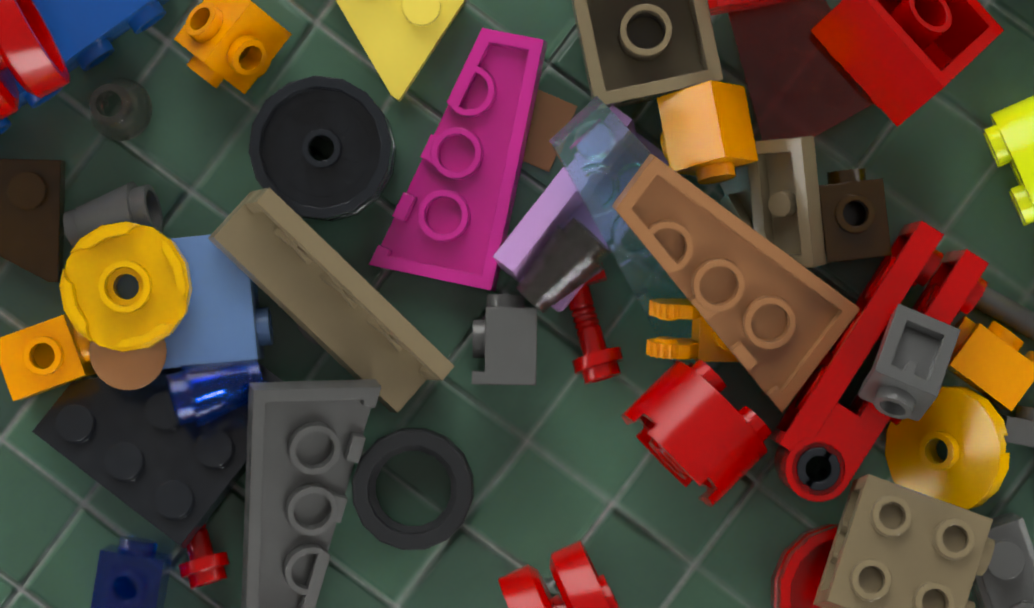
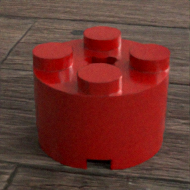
[621,359,772,507]

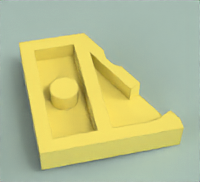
[336,0,467,102]

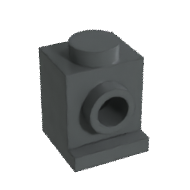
[472,294,538,385]

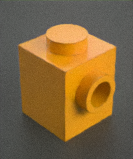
[657,80,758,184]
[0,314,96,401]

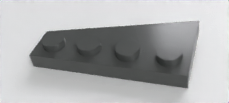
[241,379,381,608]

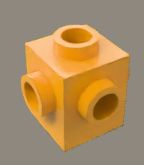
[174,0,292,94]

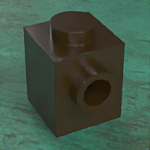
[819,168,892,263]

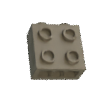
[813,474,995,608]

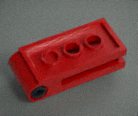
[769,221,989,502]

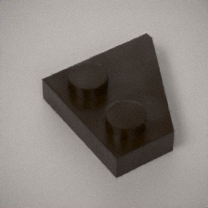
[0,159,65,282]

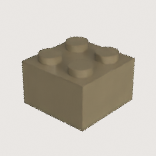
[571,0,724,112]

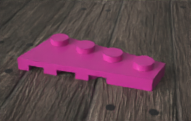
[369,28,548,291]

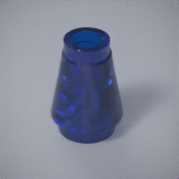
[166,359,264,428]

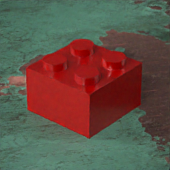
[810,0,1004,127]

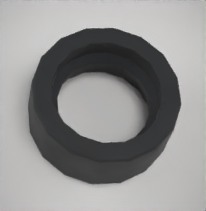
[352,428,474,550]

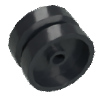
[248,76,397,222]

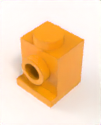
[947,316,1034,411]

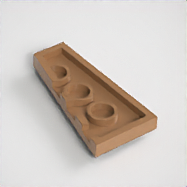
[612,153,860,413]

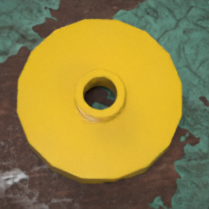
[59,221,193,352]
[885,385,1010,510]

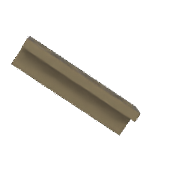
[208,187,455,413]

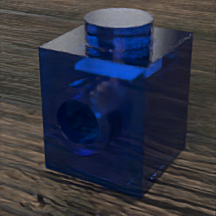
[91,536,173,608]

